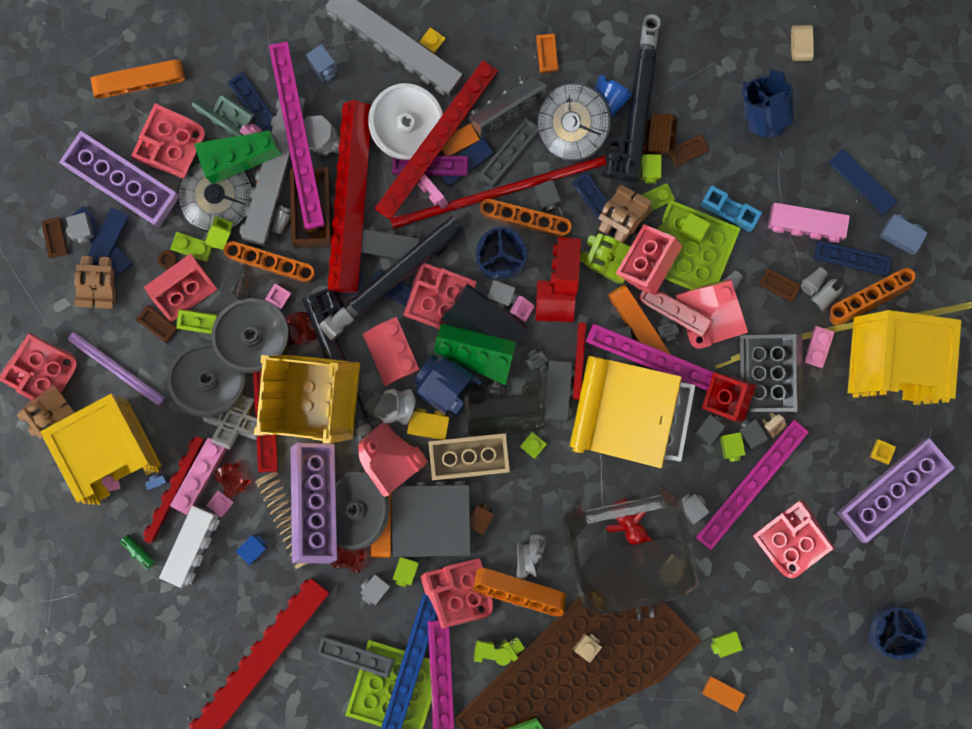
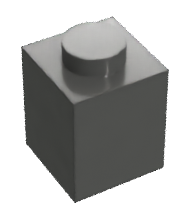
[534,180,561,211]
[694,414,725,445]
[737,419,768,450]

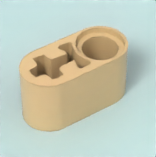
[791,25,814,61]

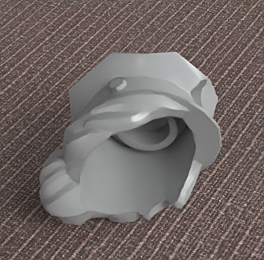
[303,115,340,155]
[372,389,416,425]
[516,534,547,579]

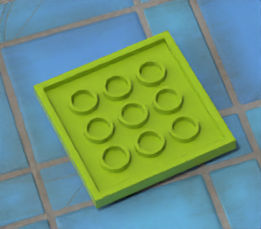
[658,200,741,290]
[345,640,432,729]

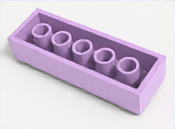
[59,131,179,228]
[837,438,954,543]
[290,443,337,564]

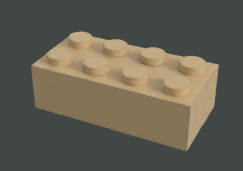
[428,433,510,481]

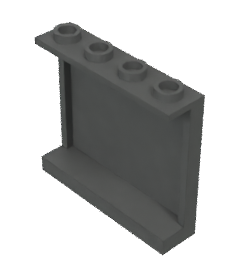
[392,481,472,557]

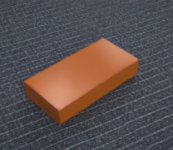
[536,34,559,74]
[442,123,480,156]
[702,676,745,712]

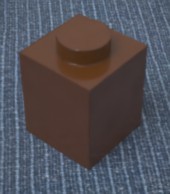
[470,504,494,535]

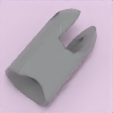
[810,279,844,312]

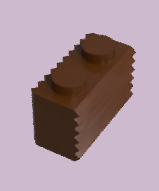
[645,113,678,155]

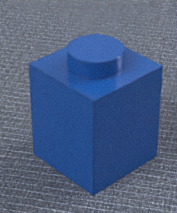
[235,535,268,565]

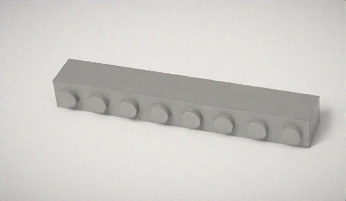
[326,0,462,97]
[240,97,306,246]

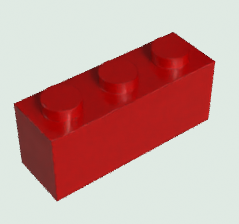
[551,237,581,294]

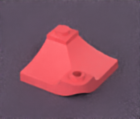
[131,103,205,179]
[403,263,477,330]
[676,278,748,349]
[0,332,77,400]
[358,422,428,497]
[753,500,835,578]
[420,558,493,629]

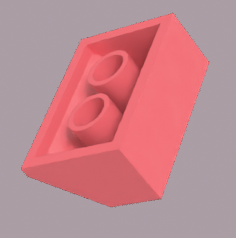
[616,224,683,296]
[144,253,217,322]
[363,317,420,386]

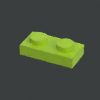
[641,183,675,212]
[170,232,213,263]
[176,308,218,334]

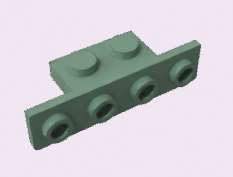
[191,94,255,136]

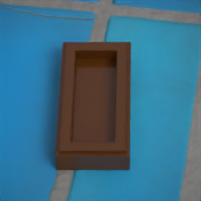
[669,134,710,168]
[41,217,69,259]
[758,268,801,303]
[136,305,178,344]

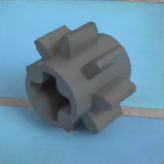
[656,318,679,343]
[525,349,548,373]

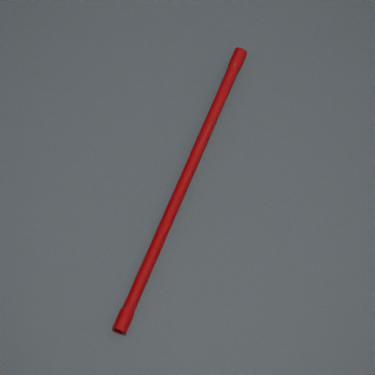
[390,145,647,229]

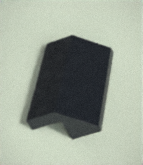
[441,283,528,349]

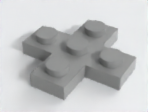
[203,395,259,449]

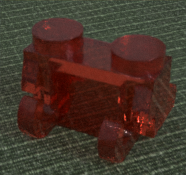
[286,311,316,346]
[214,463,250,499]
[331,547,365,573]

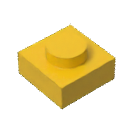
[419,27,445,55]
[870,439,896,465]

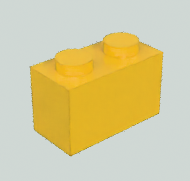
[407,408,449,440]

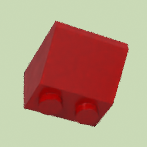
[535,280,575,322]
[702,372,756,421]

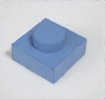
[145,473,169,490]

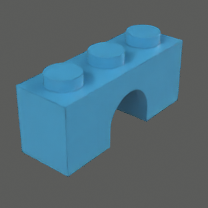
[700,185,762,233]

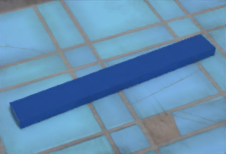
[381,593,437,729]

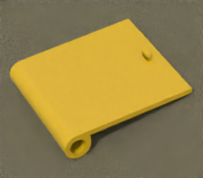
[570,356,682,468]

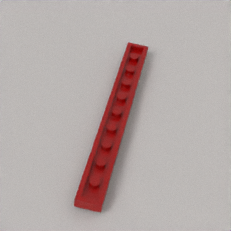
[375,60,498,220]

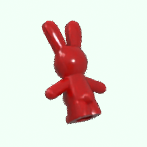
[606,498,662,565]

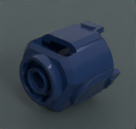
[742,69,794,137]
[476,227,527,280]
[414,355,482,416]
[868,606,927,660]

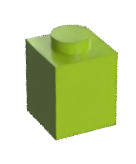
[640,155,661,184]
[678,213,710,243]
[205,216,233,250]
[719,432,746,462]
[393,557,419,587]
[710,630,743,658]

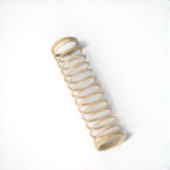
[255,471,308,569]

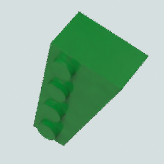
[194,131,282,184]
[434,324,516,385]

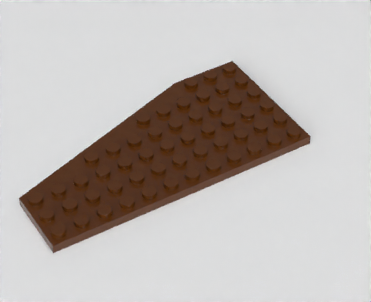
[454,556,702,729]

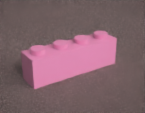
[768,203,850,243]
[170,437,227,515]

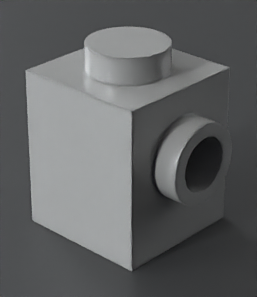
[66,213,95,244]
[487,280,517,309]
[678,493,709,524]
[361,574,390,605]

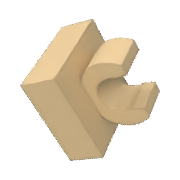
[762,413,787,439]

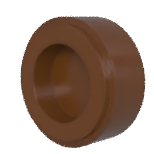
[157,250,178,270]

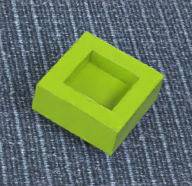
[520,432,547,459]

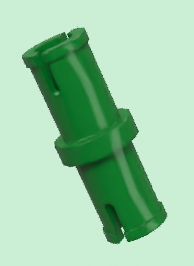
[120,534,156,570]

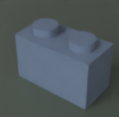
[306,44,338,83]
[879,214,928,255]

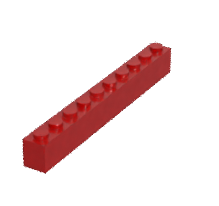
[328,100,371,294]
[188,578,330,729]

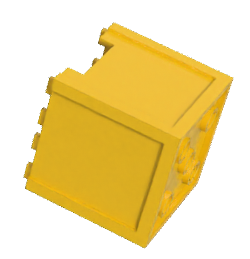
[848,310,961,405]
[254,355,360,444]
[40,394,163,505]

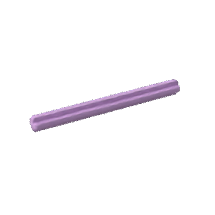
[68,332,164,405]

